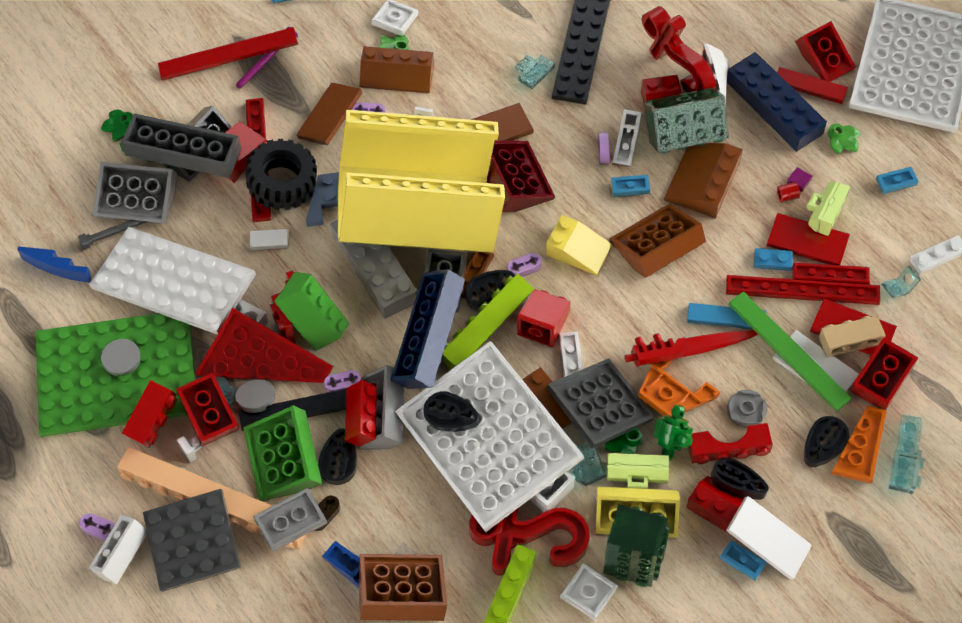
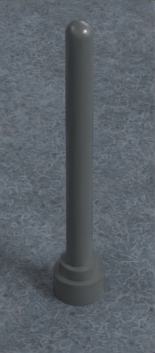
[78,220,146,250]

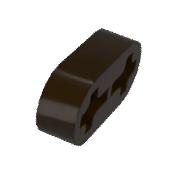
[315,495,340,531]

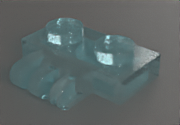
[515,55,555,89]

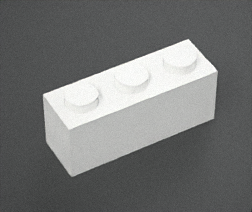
[89,515,147,585]

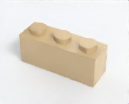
[819,316,886,357]

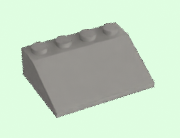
[92,162,178,224]

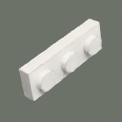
[909,235,962,275]

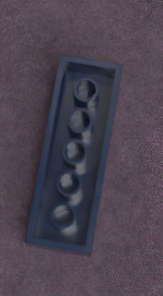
[727,52,827,152]
[390,269,465,389]

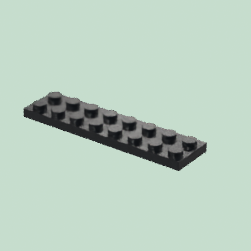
[552,0,610,105]

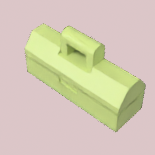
[806,182,850,236]
[607,453,669,489]

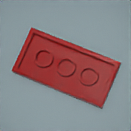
[766,213,850,265]
[810,298,897,355]

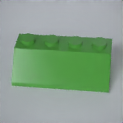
[274,272,350,351]

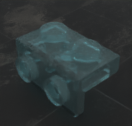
[572,442,607,486]
[888,449,924,494]

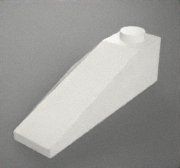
[702,44,729,122]

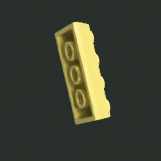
[595,487,680,538]

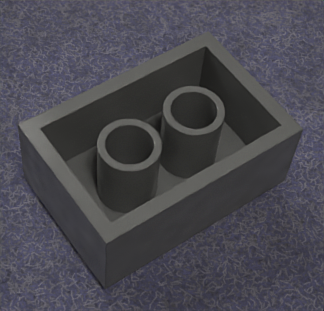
[425,249,467,313]

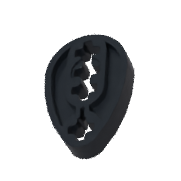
[465,270,515,312]
[423,391,480,432]
[804,416,849,467]
[318,428,357,485]
[711,458,769,500]

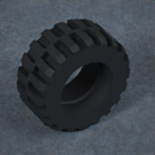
[246,139,317,210]

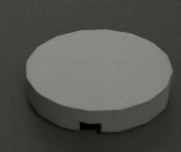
[101,339,141,376]
[235,379,275,413]
[727,390,767,428]

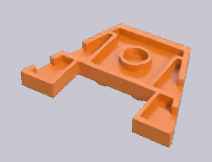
[638,360,720,416]

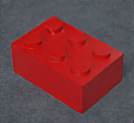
[850,337,918,410]
[176,372,238,446]
[121,380,178,448]

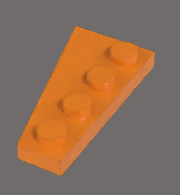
[831,406,887,484]

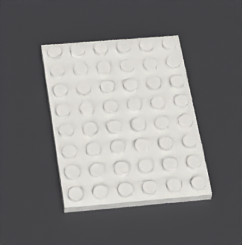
[849,0,962,133]
[395,341,584,532]

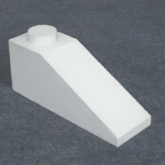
[613,109,643,166]

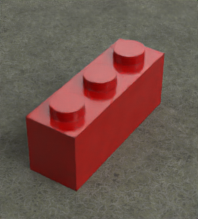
[345,380,377,447]

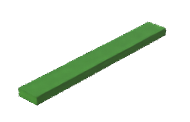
[729,291,852,412]

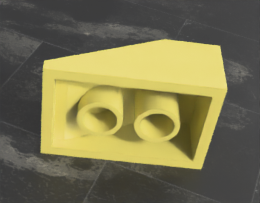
[546,215,612,276]

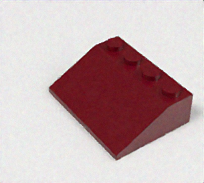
[487,141,555,212]

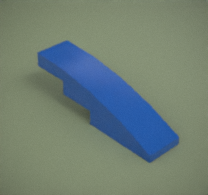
[17,246,92,283]
[322,541,359,588]

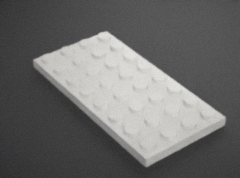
[89,227,256,334]

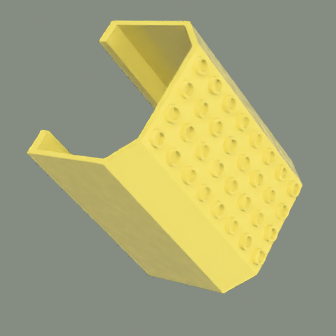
[338,110,505,253]

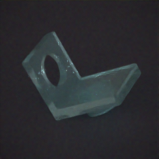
[881,266,921,298]

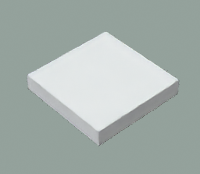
[372,0,418,36]
[560,563,618,620]

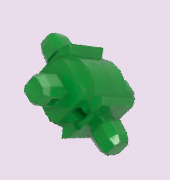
[653,405,693,461]

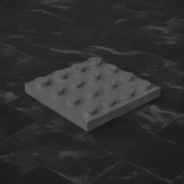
[546,358,655,448]
[143,489,241,592]

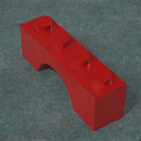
[688,423,773,464]

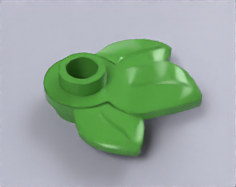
[378,35,409,50]
[828,124,861,154]

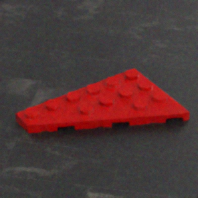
[195,308,334,383]

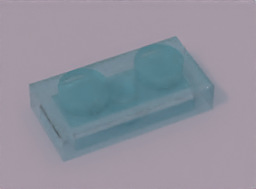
[897,414,922,457]

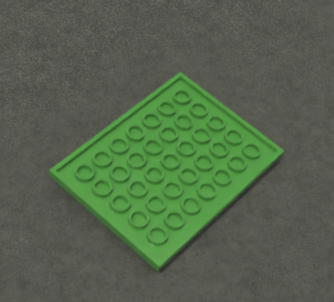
[36,313,195,437]

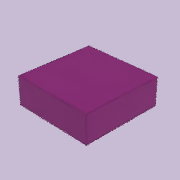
[787,167,813,192]

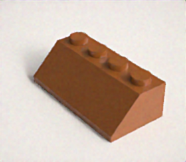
[359,46,434,93]

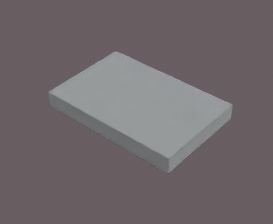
[253,488,327,552]

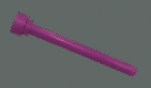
[236,27,298,89]

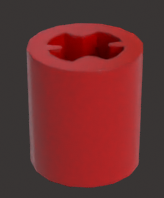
[777,182,800,202]

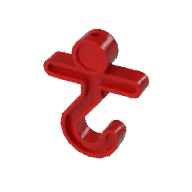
[641,6,716,102]
[469,508,590,576]

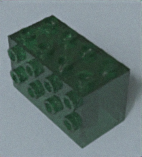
[644,87,729,153]
[603,504,670,587]

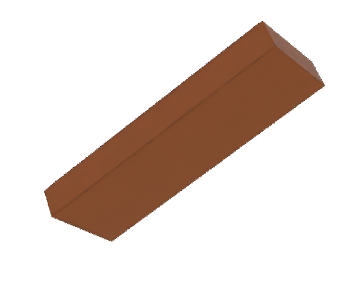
[462,252,494,299]

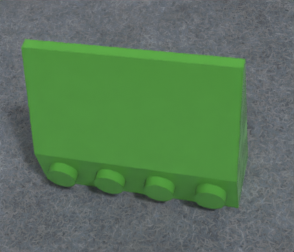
[243,406,322,501]

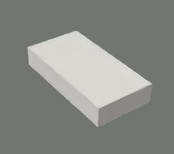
[250,229,288,250]

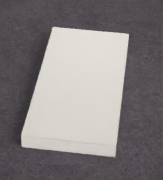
[773,330,859,393]
[726,496,812,579]

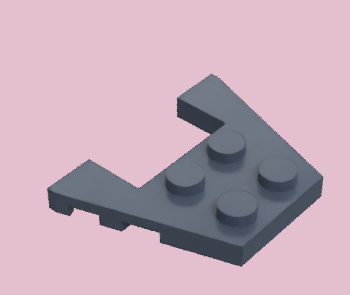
[306,172,339,227]

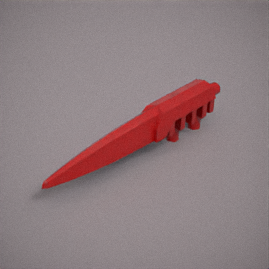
[624,330,758,367]

